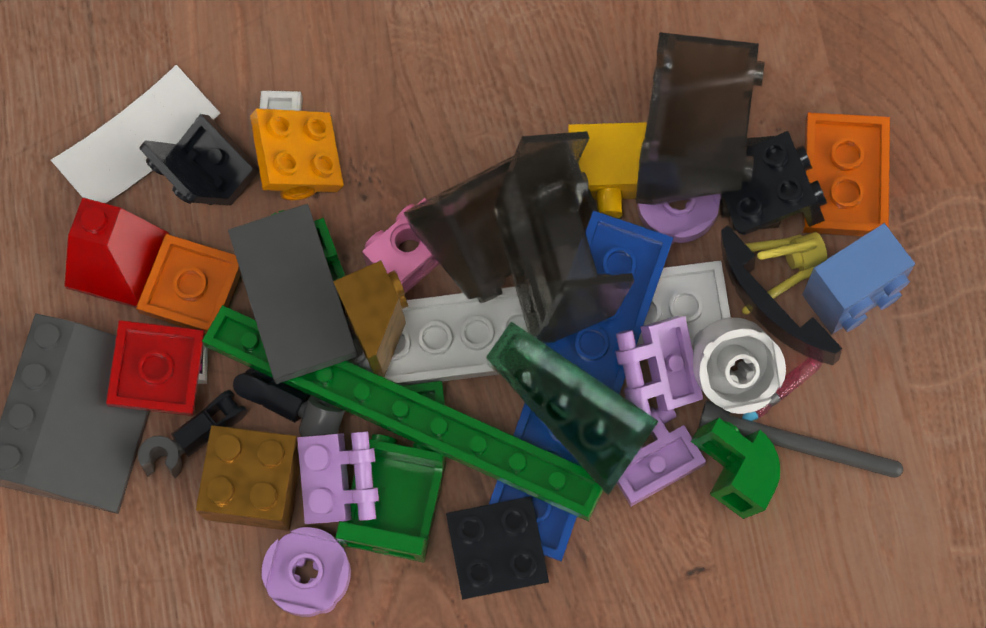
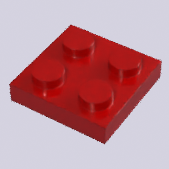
[106,320,205,416]

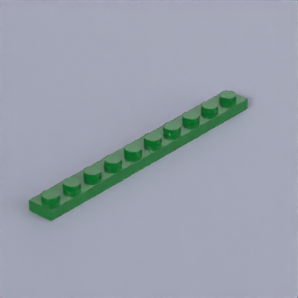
[202,305,607,522]

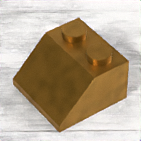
[333,260,408,377]

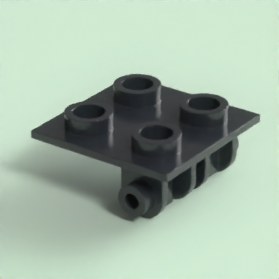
[446,496,549,600]

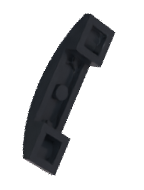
[721,225,842,365]

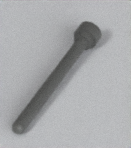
[698,400,903,478]

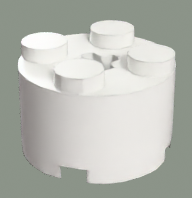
[692,318,786,414]

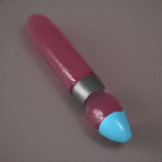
[742,358,822,421]

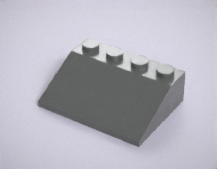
[0,313,150,514]

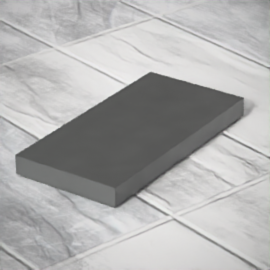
[228,203,358,384]

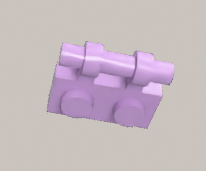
[615,316,703,418]
[599,407,706,507]
[297,431,379,524]

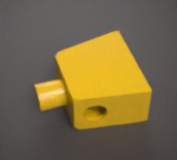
[568,122,647,219]

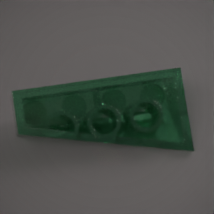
[486,322,659,495]

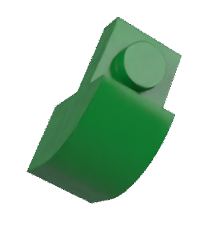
[691,418,780,519]

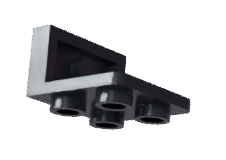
[139,114,259,205]
[712,131,827,235]

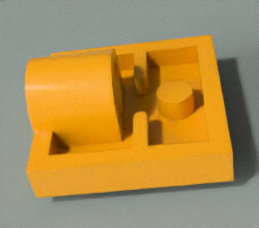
[250,108,344,201]

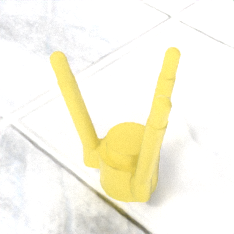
[742,232,827,315]

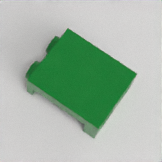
[335,434,446,563]

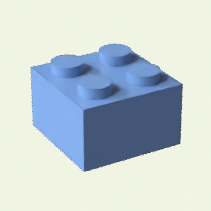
[802,223,915,335]

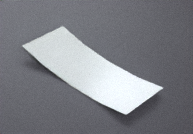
[51,65,221,203]

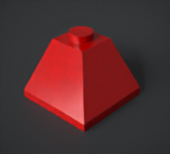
[64,197,170,308]

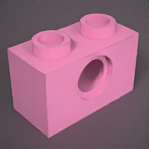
[362,198,460,293]

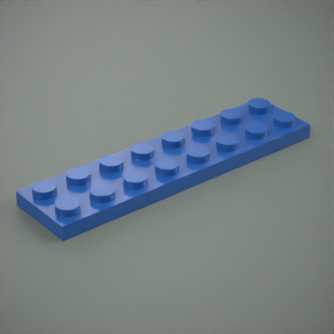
[489,210,673,562]

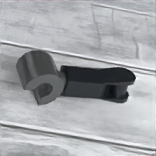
[233,368,345,437]
[138,390,248,478]

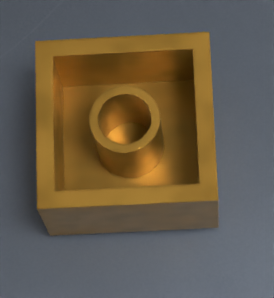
[196,425,300,531]

